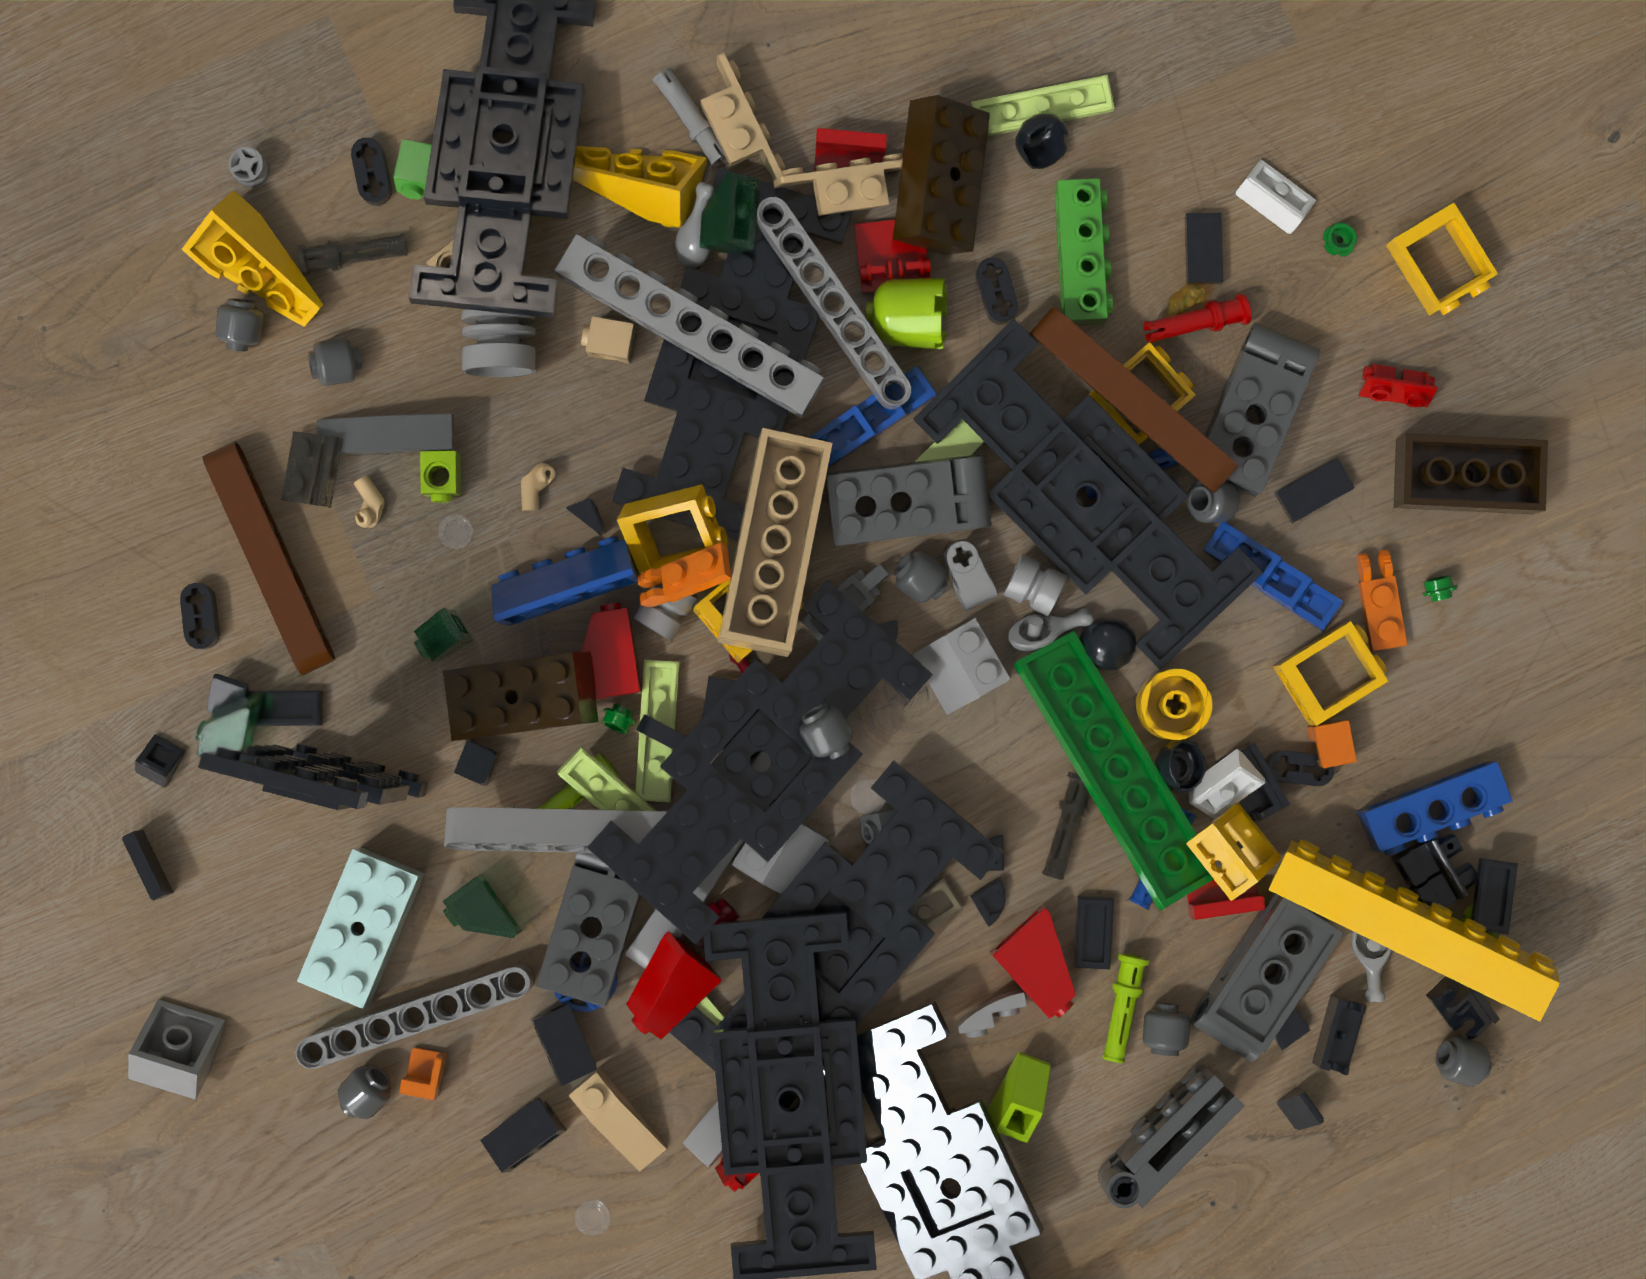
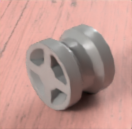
[228,147,270,188]

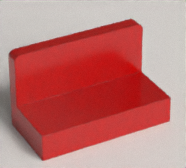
[814,128,887,172]
[1186,879,1266,920]

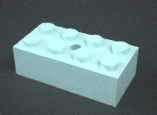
[297,847,425,1009]

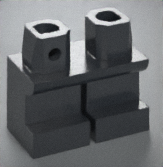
[1391,834,1477,907]

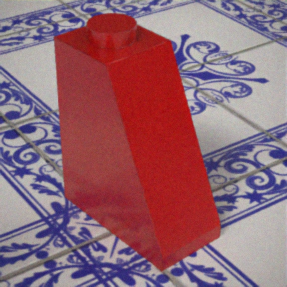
[581,603,642,699]
[990,905,1076,1019]
[626,931,722,1040]

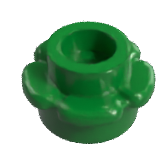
[1323,222,1357,257]
[1422,575,1458,602]
[602,704,635,734]

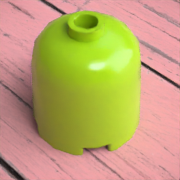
[866,278,948,349]

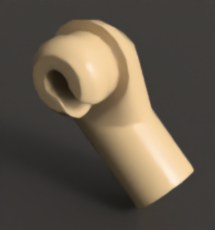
[521,463,556,511]
[354,475,385,528]

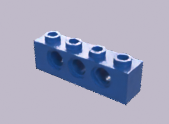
[1357,761,1513,856]

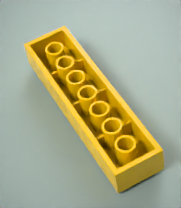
[1268,839,1560,1022]

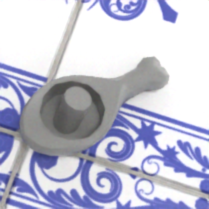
[675,182,714,269]
[1008,608,1094,652]
[1351,931,1392,1002]

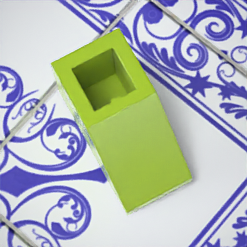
[987,1051,1051,1143]

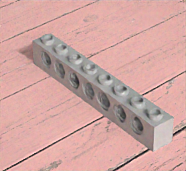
[555,234,824,419]

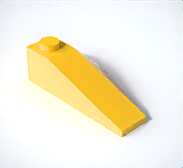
[573,146,707,228]
[182,190,323,327]

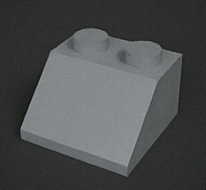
[912,618,1011,715]
[732,804,829,894]
[128,999,225,1100]

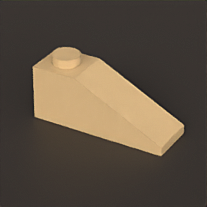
[568,1067,667,1172]

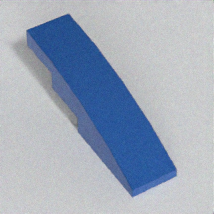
[809,366,937,468]
[1203,522,1344,633]

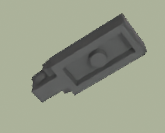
[800,564,889,641]

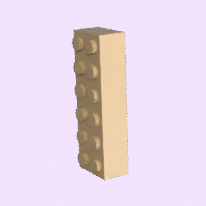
[717,428,832,657]

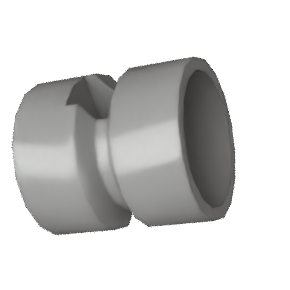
[1003,554,1067,616]
[633,584,698,642]

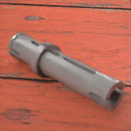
[653,68,726,166]

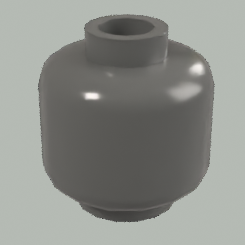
[215,298,264,351]
[308,338,362,386]
[1187,480,1240,523]
[893,551,947,603]
[800,703,854,759]
[1142,1003,1190,1056]
[1436,1036,1492,1087]
[338,1066,391,1119]

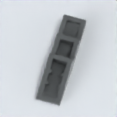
[317,414,454,456]

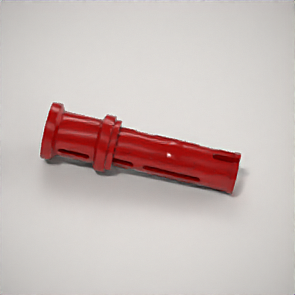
[1143,293,1252,343]

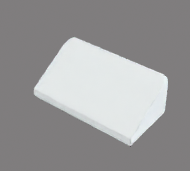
[1236,159,1316,234]
[1188,749,1265,819]

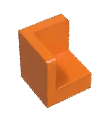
[1307,720,1357,768]
[399,1047,448,1100]

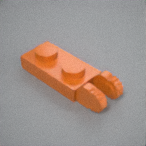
[638,542,731,608]
[1357,549,1408,652]

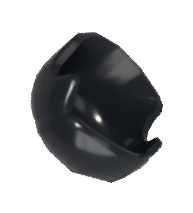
[1015,113,1068,169]
[1079,617,1136,670]
[1156,739,1206,793]

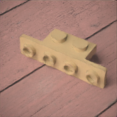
[700,52,786,184]
[773,153,903,216]

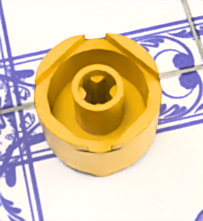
[1135,669,1212,740]

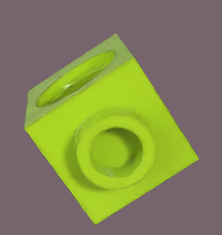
[420,451,461,503]

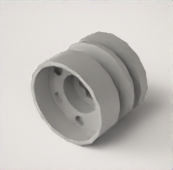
[461,309,536,377]

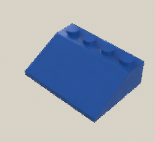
[491,536,639,626]

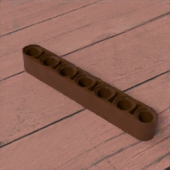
[1030,306,1239,493]
[202,441,335,676]

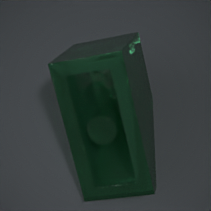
[699,172,759,254]
[414,607,473,662]
[195,692,263,757]
[442,874,522,938]

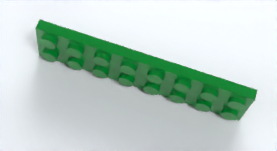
[1013,631,1214,911]

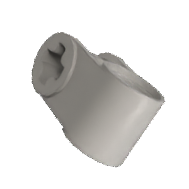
[943,541,998,611]

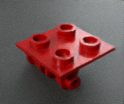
[854,219,931,294]

